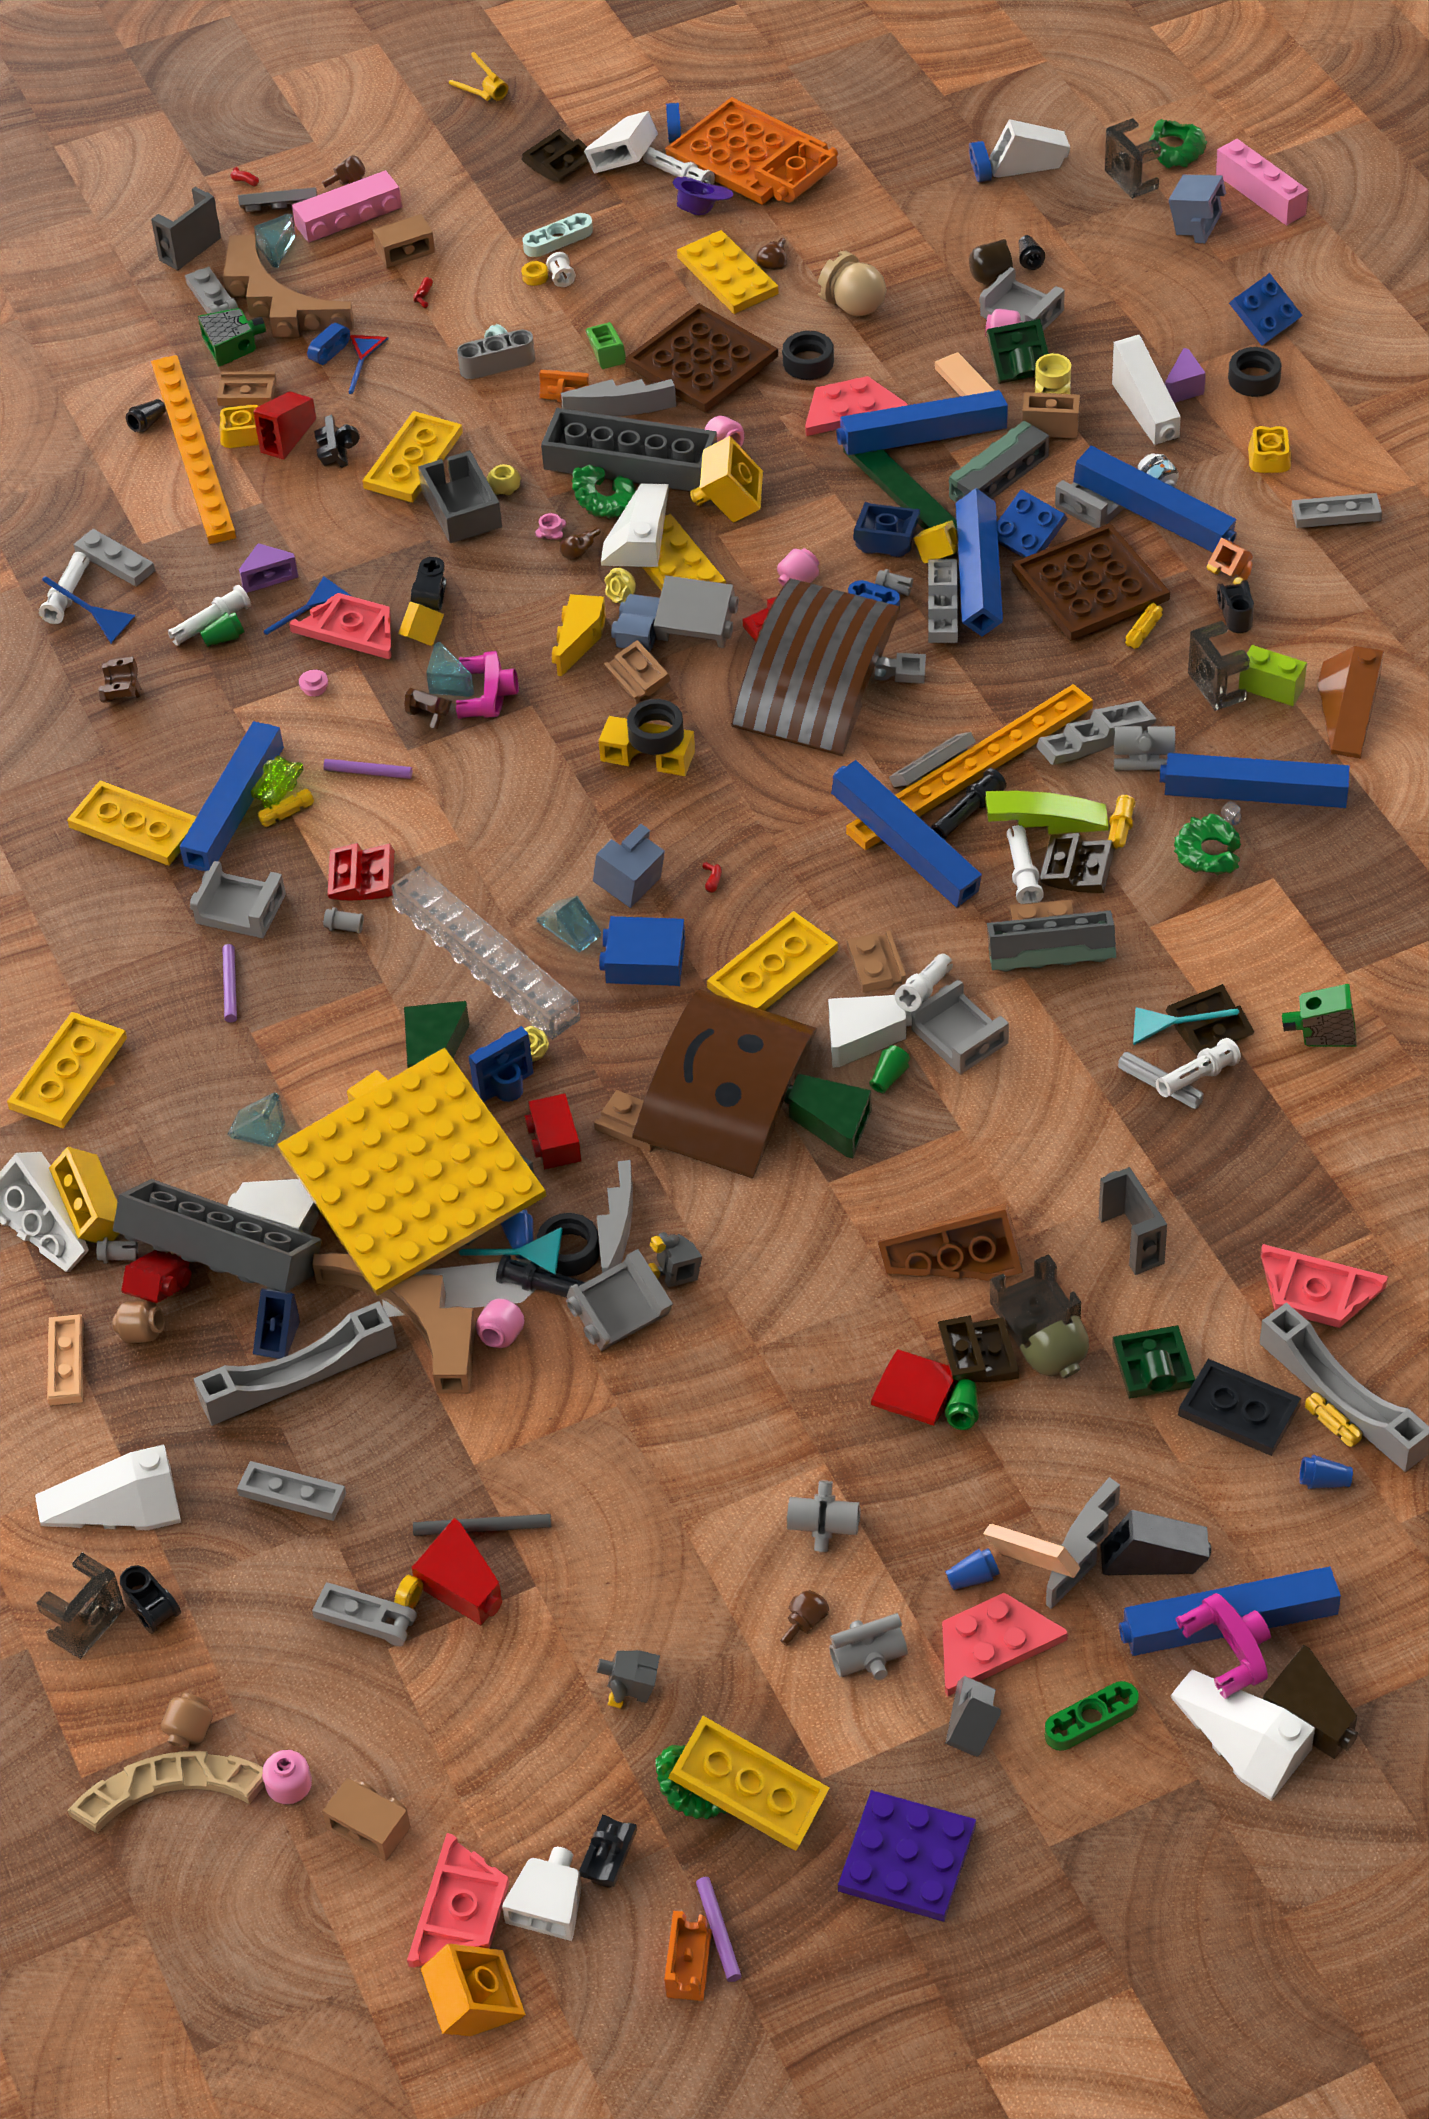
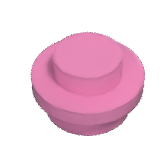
[299,670,328,696]

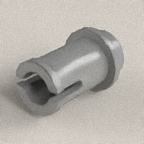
[875,569,913,596]
[323,907,364,933]
[96,1237,138,1264]

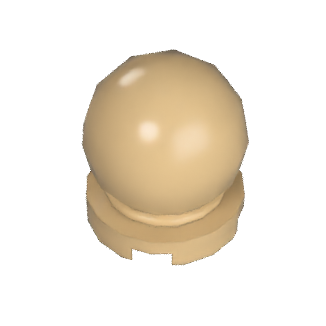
[818,251,887,317]

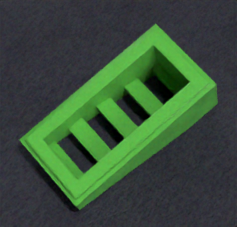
[585,322,626,369]

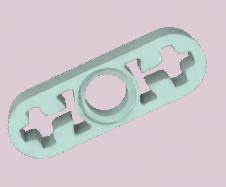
[523,213,593,257]

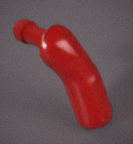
[230,167,259,186]
[413,277,433,308]
[702,862,722,893]

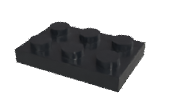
[1178,1359,1301,1456]

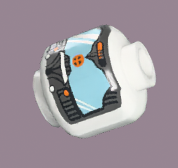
[1138,453,1179,488]

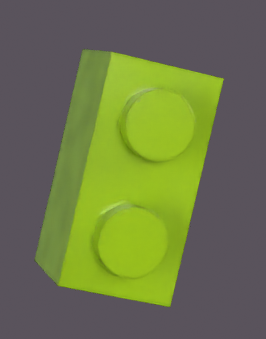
[1238,645,1307,706]

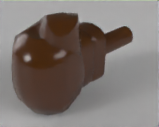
[322,155,366,188]
[756,238,787,269]
[560,528,601,559]
[780,1590,830,1646]

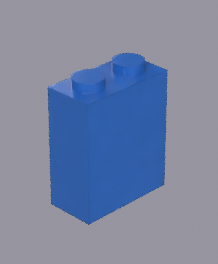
[599,916,686,986]

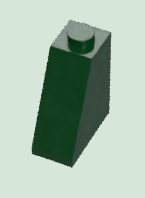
[404,1001,470,1068]
[784,1074,872,1159]

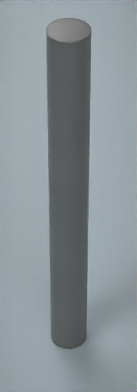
[413,1514,552,1536]

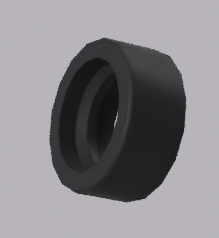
[782,331,834,380]
[1228,347,1282,397]
[627,699,684,755]
[537,1213,600,1276]

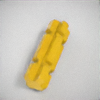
[1125,603,1163,649]
[258,789,314,827]
[1305,1392,1363,1447]

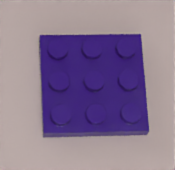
[838,1790,976,1922]

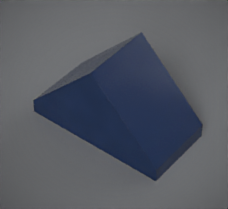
[253,1288,300,1359]

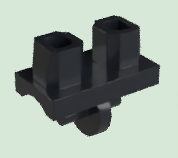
[314,414,360,468]
[579,1814,637,1888]

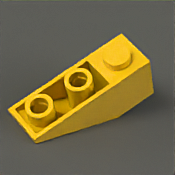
[552,594,606,676]

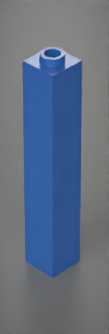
[836,390,1008,455]
[1073,445,1237,553]
[956,488,1003,637]
[180,721,284,871]
[1159,753,1350,808]
[831,760,982,908]
[1119,1566,1341,1656]

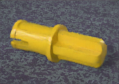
[1108,795,1136,849]

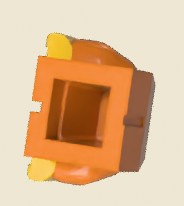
[1207,538,1253,584]

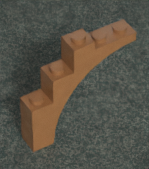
[223,235,354,338]
[313,1252,476,1393]

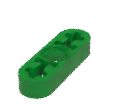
[1044,1681,1139,1751]

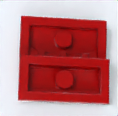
[327,843,395,901]
[871,1349,958,1426]

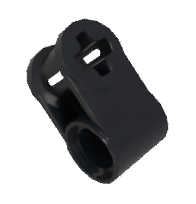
[411,557,446,611]
[1217,580,1254,633]
[120,1565,181,1634]

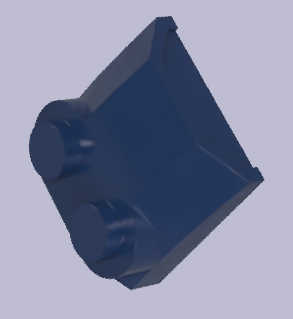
[853,502,920,557]

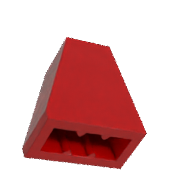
[253,391,316,460]
[411,1518,502,1626]

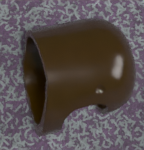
[969,239,1013,284]

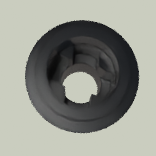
[1018,235,1045,270]
[125,399,166,432]

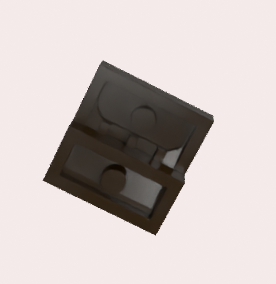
[521,129,589,182]
[1039,833,1115,893]
[1166,984,1254,1056]
[938,1315,1019,1382]

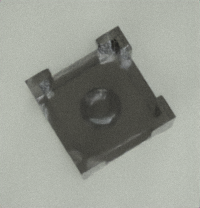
[1105,118,1161,199]
[1188,621,1250,711]
[990,1254,1081,1348]
[36,1552,125,1659]

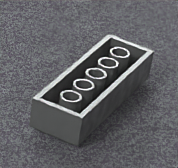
[541,408,717,491]
[113,1179,322,1292]

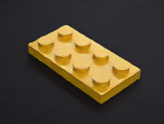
[677,230,779,314]
[362,411,463,503]
[642,514,726,591]
[67,780,196,866]
[707,911,838,1011]
[7,1012,127,1128]
[668,1716,830,1851]

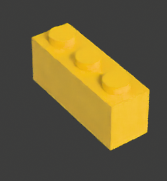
[49,1147,120,1243]

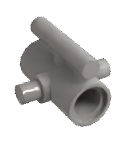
[1114,726,1175,770]
[787,1480,861,1552]
[829,1613,908,1680]

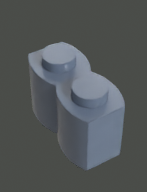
[611,594,660,652]

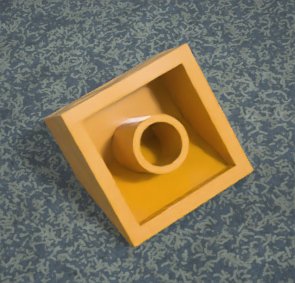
[420,1944,526,2037]

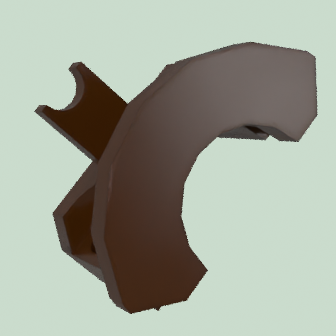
[99,656,142,703]
[404,688,452,729]

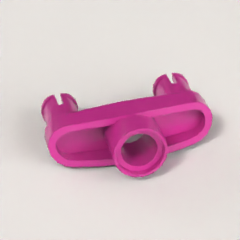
[456,651,519,719]
[1176,1593,1271,1699]

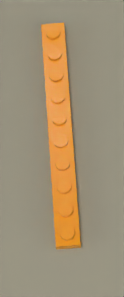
[151,355,236,545]
[846,684,1093,851]

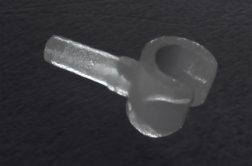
[1221,801,1242,825]

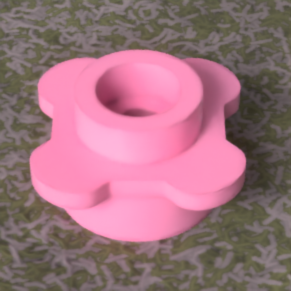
[535,513,566,540]

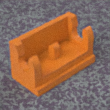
[664,1911,712,2001]

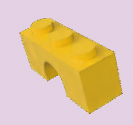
[598,716,695,776]

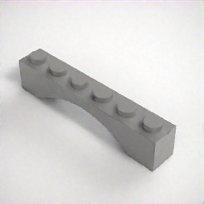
[193,1301,397,1426]
[1260,1302,1429,1472]

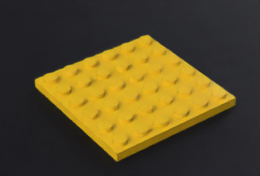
[277,1047,546,1296]

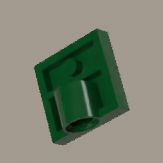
[986,319,1049,384]
[1112,1325,1195,1399]

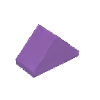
[1165,348,1205,403]
[239,543,298,593]

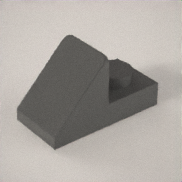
[945,1676,1001,1757]

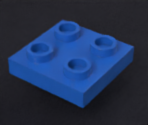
[1229,273,1303,346]
[997,489,1068,558]
[468,1026,534,1102]

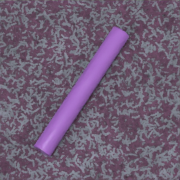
[324,759,413,779]
[222,944,237,1023]
[696,1877,742,1982]

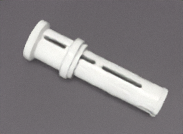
[643,147,715,185]
[39,552,90,624]
[168,585,251,646]
[1007,825,1044,904]
[895,954,953,1012]
[1156,1038,1241,1097]

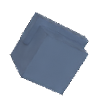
[1169,175,1226,243]
[593,824,665,908]

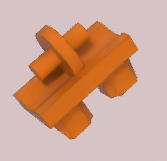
[539,370,589,403]

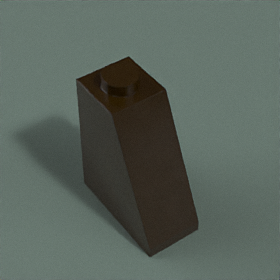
[1263,1645,1358,1759]

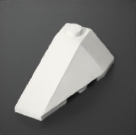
[601,484,669,567]
[0,1152,89,1272]
[35,1445,181,1530]
[1171,1670,1315,1801]

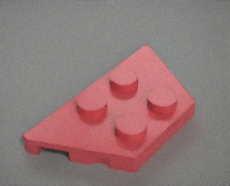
[805,376,908,436]
[289,593,391,660]
[1261,1244,1388,1328]
[942,1593,1068,1696]
[407,1833,509,1968]

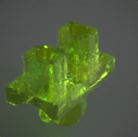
[251,755,304,809]

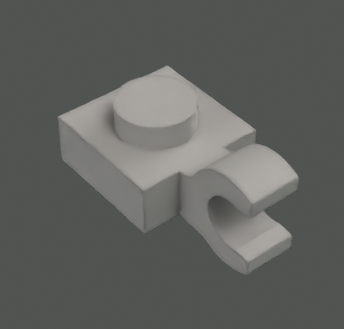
[875,653,926,683]

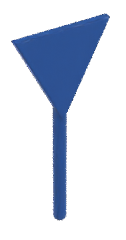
[42,576,135,643]
[264,576,351,635]

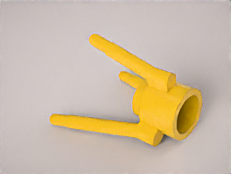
[449,52,508,101]

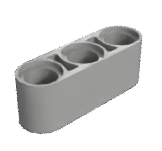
[457,329,535,379]

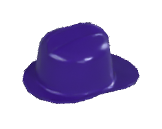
[672,177,734,215]

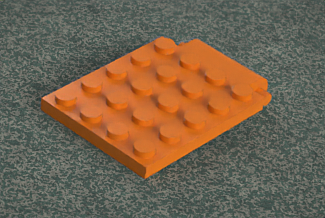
[665,97,838,205]

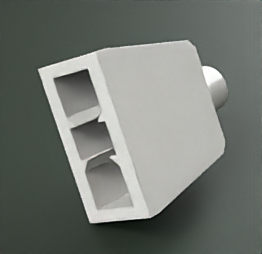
[502,1847,581,1941]

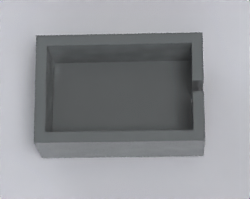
[418,450,502,543]

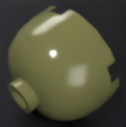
[1020,1316,1089,1378]

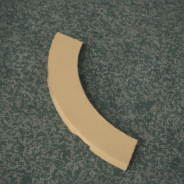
[68,1751,265,1834]

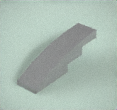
[561,379,676,417]
[928,559,958,643]
[1036,701,1157,765]
[597,1160,633,1273]
[1046,1477,1120,1609]

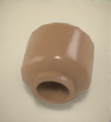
[112,1300,165,1344]
[161,1693,213,1749]

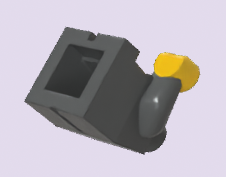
[648,1232,702,1288]
[596,1650,660,1709]

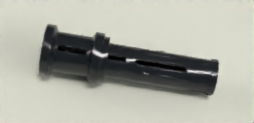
[931,768,1007,840]
[496,1254,586,1298]

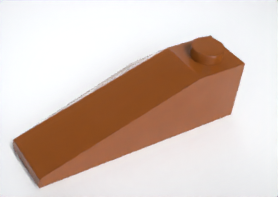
[1317,646,1384,759]
[878,1203,1023,1281]

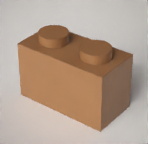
[373,214,435,268]
[1022,392,1080,438]
[322,1777,411,1861]

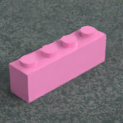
[1216,139,1308,226]
[292,170,402,243]

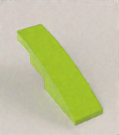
[986,791,1109,834]

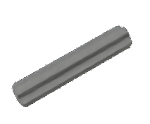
[1118,1052,1204,1109]

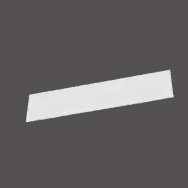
[382,1254,571,1317]

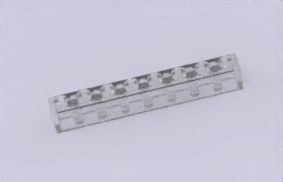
[391,866,580,1040]

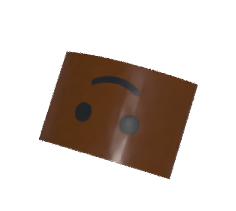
[632,989,817,1179]

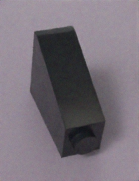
[1100,1509,1211,1576]

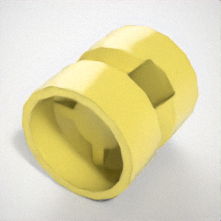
[1035,353,1071,394]

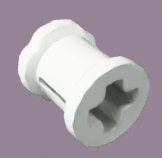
[546,252,576,287]

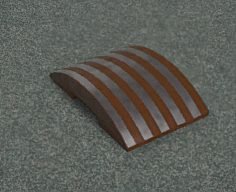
[731,578,900,756]

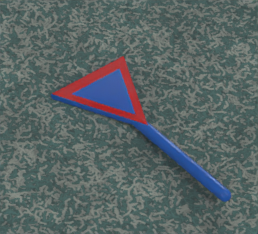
[348,335,388,394]

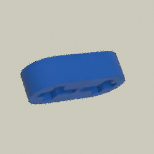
[666,103,681,143]
[969,141,992,182]
[307,323,350,365]
[848,580,900,606]

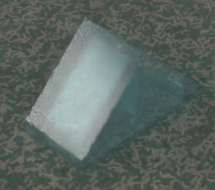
[254,214,296,268]
[426,641,474,697]
[536,896,601,953]
[227,1092,285,1148]

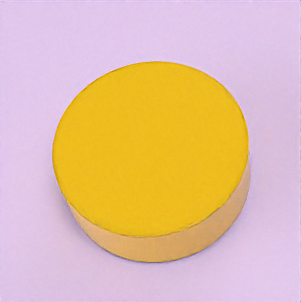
[521,261,548,286]
[394,1574,423,1609]

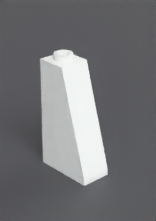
[1112,335,1181,445]

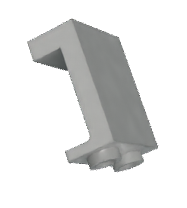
[979,267,1065,331]
[1055,480,1124,528]
[653,575,739,648]
[190,861,286,938]
[911,980,1009,1075]
[566,1249,673,1351]

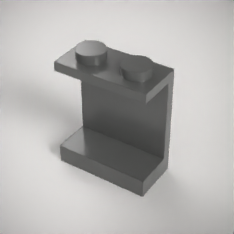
[151,187,221,270]
[1098,1167,1167,1275]

